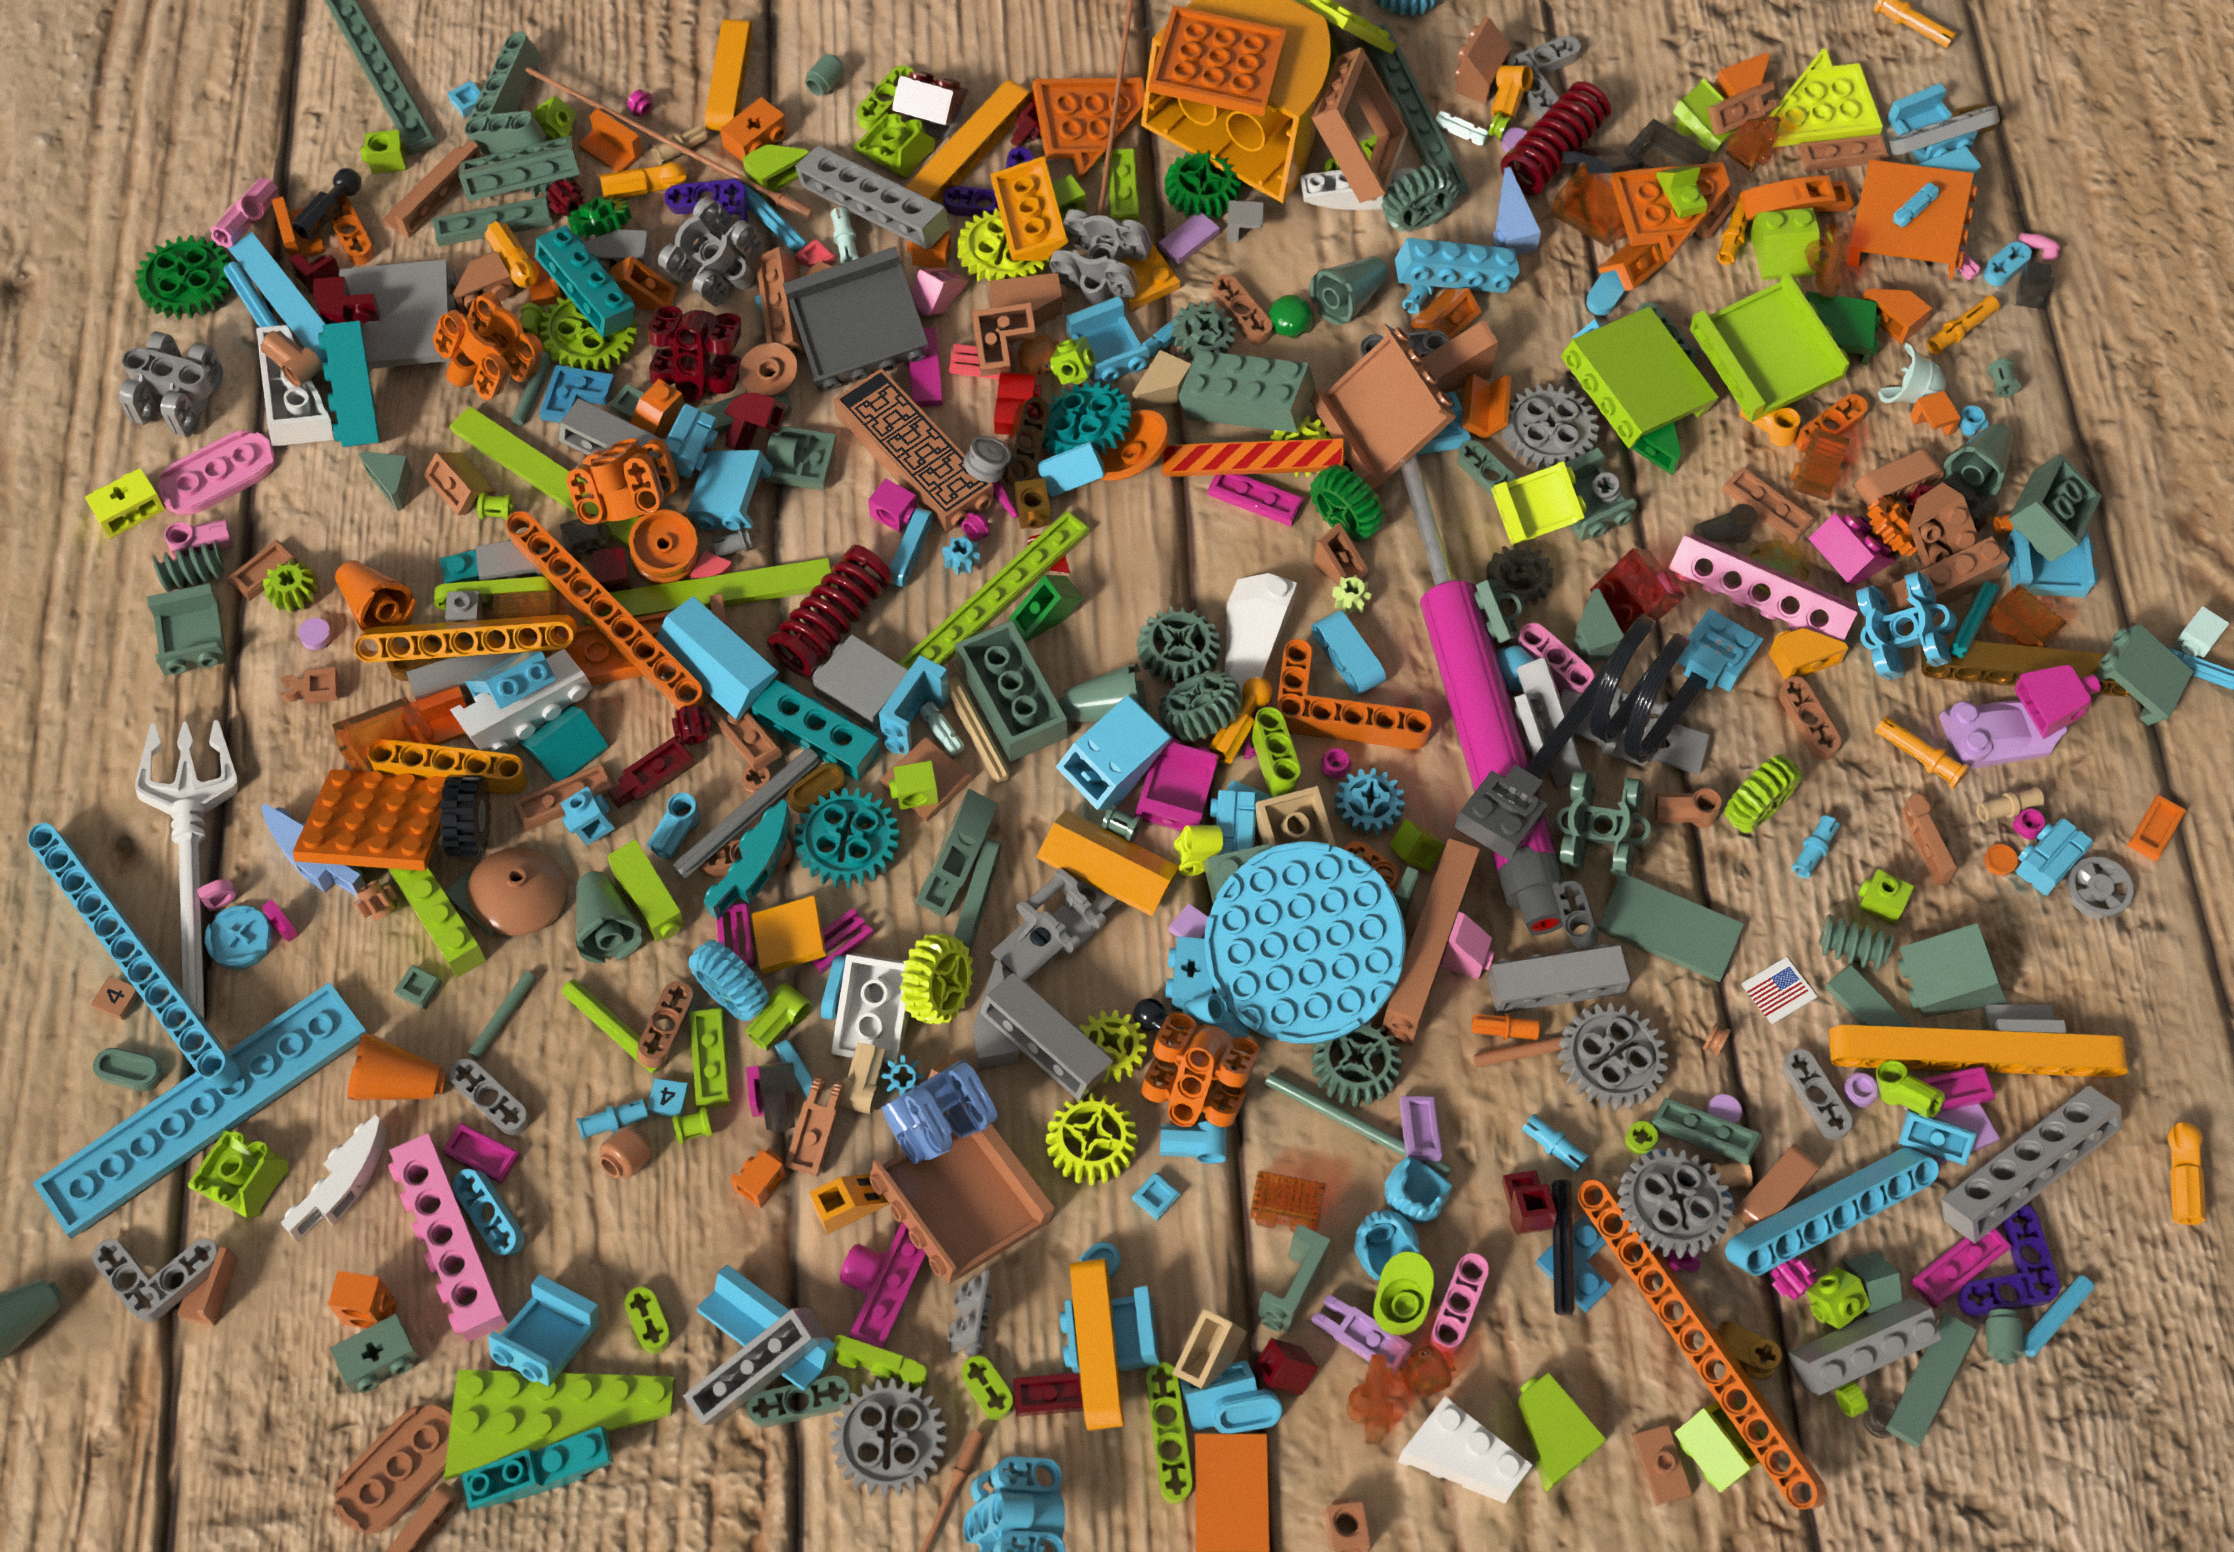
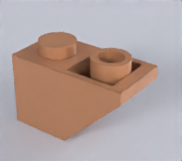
[453,251,515,315]

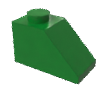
[1623,422,1681,475]
[1008,575,1083,641]

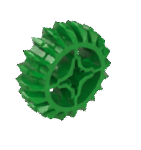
[1164,150,1241,219]
[1309,464,1385,543]

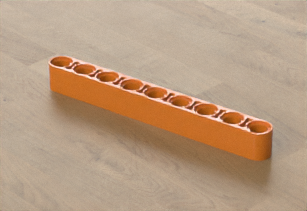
[506,511,705,710]

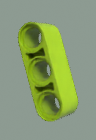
[1251,707,1301,797]

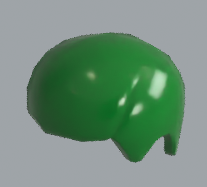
[1268,295,1315,339]

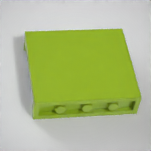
[1690,271,1850,423]
[1560,306,1719,449]

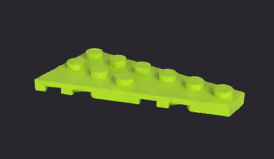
[444,1369,674,1480]

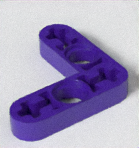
[943,147,1033,218]
[664,179,748,240]
[1957,1205,2060,1316]

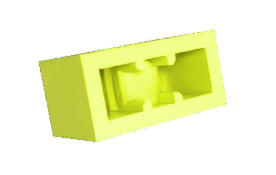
[84,468,165,539]

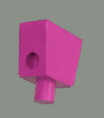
[2014,665,2100,739]

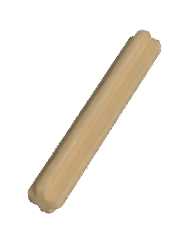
[948,676,1010,784]

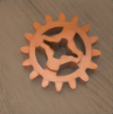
[1867,496,1918,557]

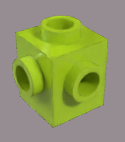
[532,95,577,141]
[1050,336,1097,385]
[1806,1267,1871,1330]

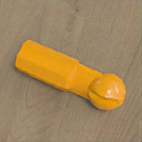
[599,162,687,200]
[484,221,540,288]
[1208,676,1272,764]
[2167,1122,2206,1225]

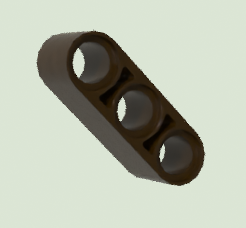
[1003,397,1050,485]

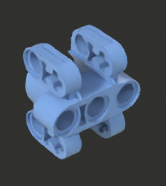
[881,1059,998,1164]

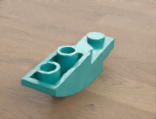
[703,799,791,920]
[461,1426,614,1510]

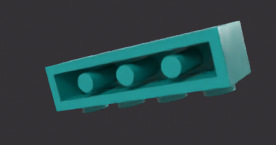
[535,225,635,338]
[318,321,381,447]

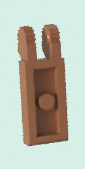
[1707,81,1780,135]
[1902,793,1957,886]
[785,1075,845,1177]

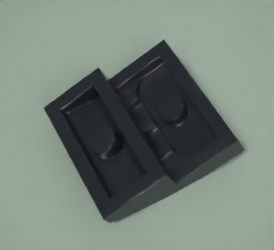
[1562,147,1643,174]

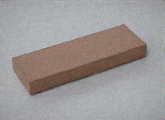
[1798,134,1889,172]
[1722,466,1815,543]
[704,700,782,772]
[512,763,614,832]

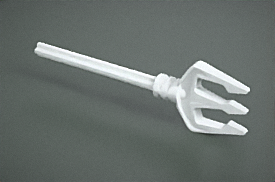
[135,720,238,1022]

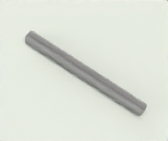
[672,748,819,879]

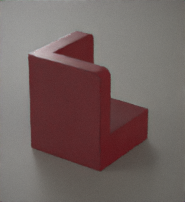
[289,252,339,294]
[593,547,631,592]
[1254,1338,1319,1396]

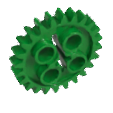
[135,235,231,320]

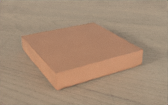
[881,737,972,822]

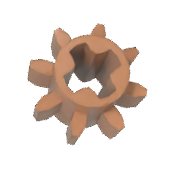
[354,880,398,921]

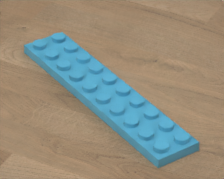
[32,982,368,1239]

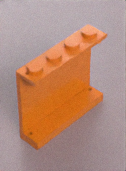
[1847,160,1978,280]

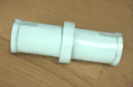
[830,207,859,264]

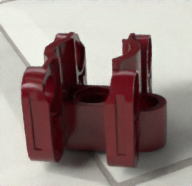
[648,306,742,402]

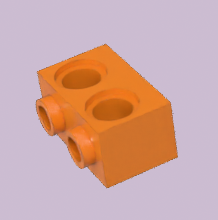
[328,1270,397,1329]

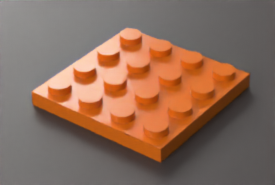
[1148,5,1287,117]
[292,769,446,871]

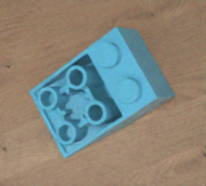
[1056,695,1173,810]

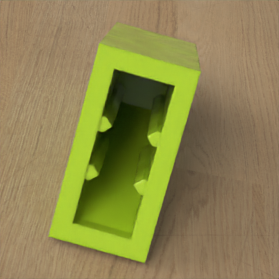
[607,839,685,942]
[1517,1372,1606,1493]

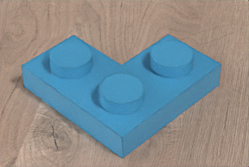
[539,365,615,423]
[1535,1214,1612,1313]

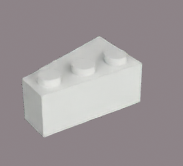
[1398,1397,1533,1503]

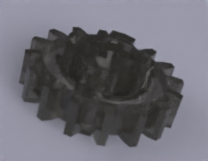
[1486,543,1554,607]

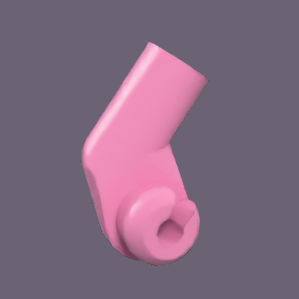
[2018,233,2061,260]

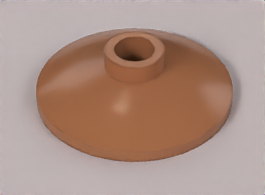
[739,343,798,397]

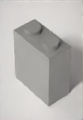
[812,634,908,733]

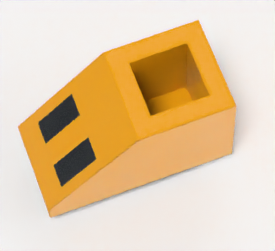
[809,1174,889,1235]

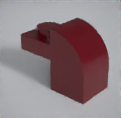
[313,276,380,324]
[724,392,788,451]
[1502,1170,1557,1235]

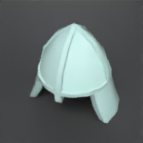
[1878,343,1947,403]

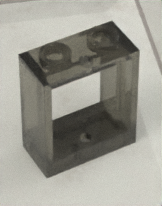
[1623,118,1710,170]

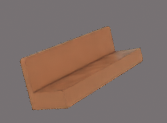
[383,140,482,238]
[755,246,807,356]

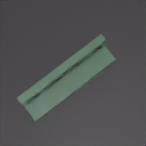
[459,135,580,202]

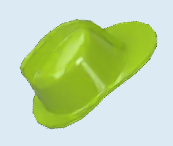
[1373,1252,1434,1335]

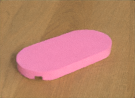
[156,430,276,515]

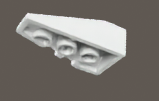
[1224,573,1297,699]

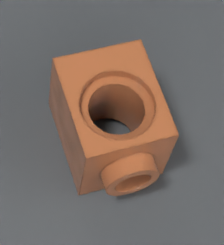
[1324,1498,1370,1552]

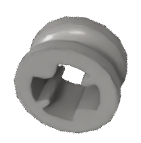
[1592,472,1621,503]

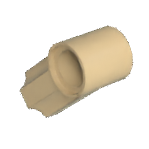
[839,1042,887,1115]

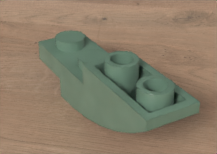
[914,788,998,918]

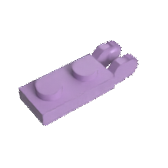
[1311,1295,1413,1377]

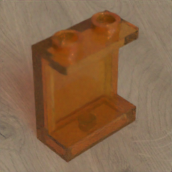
[1551,162,1626,248]
[332,697,435,773]

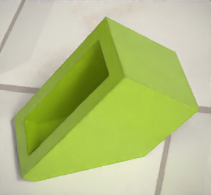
[743,144,809,198]

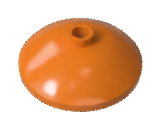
[1098,410,1170,481]

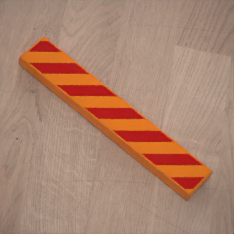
[1162,438,1344,477]

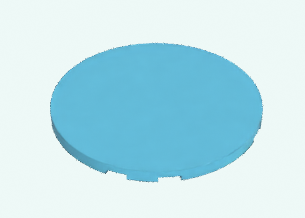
[1204,842,1406,1044]

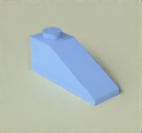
[1493,167,1541,256]

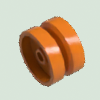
[628,509,699,585]

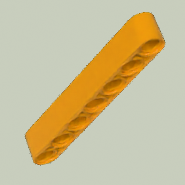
[905,79,1034,204]
[354,615,578,663]

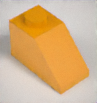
[1769,628,1849,680]

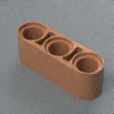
[1854,449,1944,506]
[1733,1143,1822,1228]

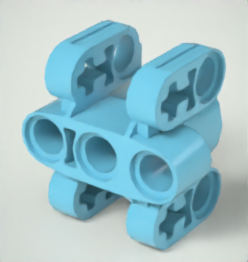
[1856,571,1957,680]
[963,1456,1066,1552]

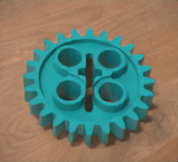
[1042,381,1133,456]
[794,788,900,889]

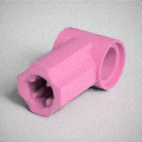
[164,519,232,559]

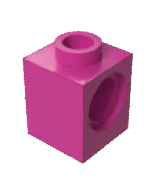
[868,478,917,533]

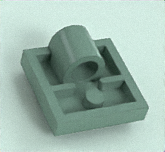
[764,426,837,490]
[1474,579,1526,643]

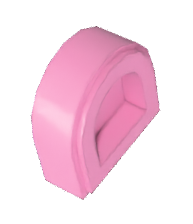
[196,879,237,912]

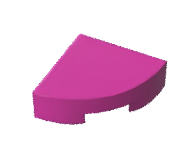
[262,899,299,942]

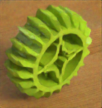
[1724,754,1802,833]

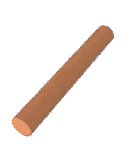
[1473,1036,1565,1068]

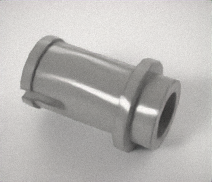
[712,528,753,557]

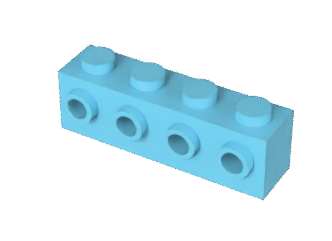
[1394,238,1520,293]

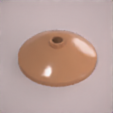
[467,847,568,936]

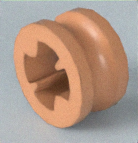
[741,765,771,795]
[1702,1023,1731,1056]

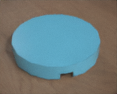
[204,905,274,970]

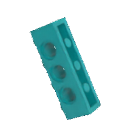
[751,679,880,781]

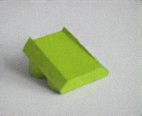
[1673,77,1746,154]
[854,113,935,178]
[188,1130,289,1218]

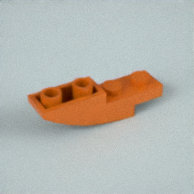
[1739,175,1854,220]

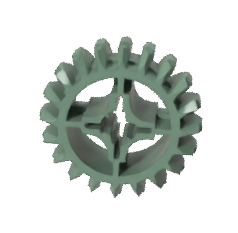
[1381,164,1459,232]
[1137,606,1221,688]
[1158,670,1244,742]
[1311,1019,1402,1108]

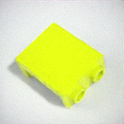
[1491,461,1587,546]

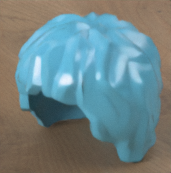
[1385,1156,1452,1224]
[1354,1210,1420,1281]

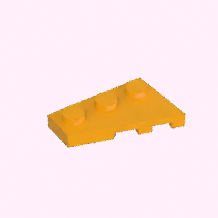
[1123,241,1180,311]

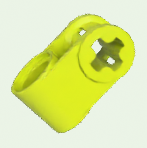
[1173,825,1223,876]

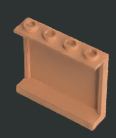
[1310,323,1456,489]
[870,1124,1055,1285]

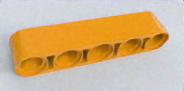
[705,19,752,131]
[367,739,528,794]
[1070,1258,1124,1431]

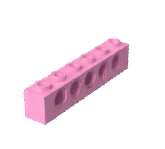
[1669,531,1859,642]
[388,1133,508,1343]

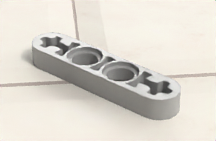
[1889,106,2000,155]

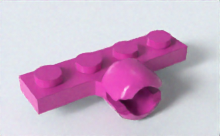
[840,1222,926,1349]

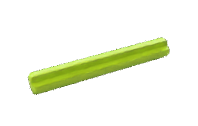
[561,979,662,1073]

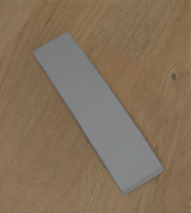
[406,651,535,701]

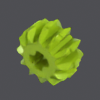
[263,558,319,613]

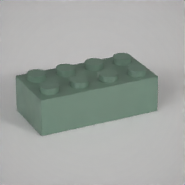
[1178,350,1316,433]
[955,620,1067,762]

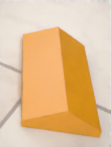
[990,156,1068,261]
[1036,809,1179,916]

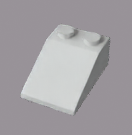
[831,953,910,1064]

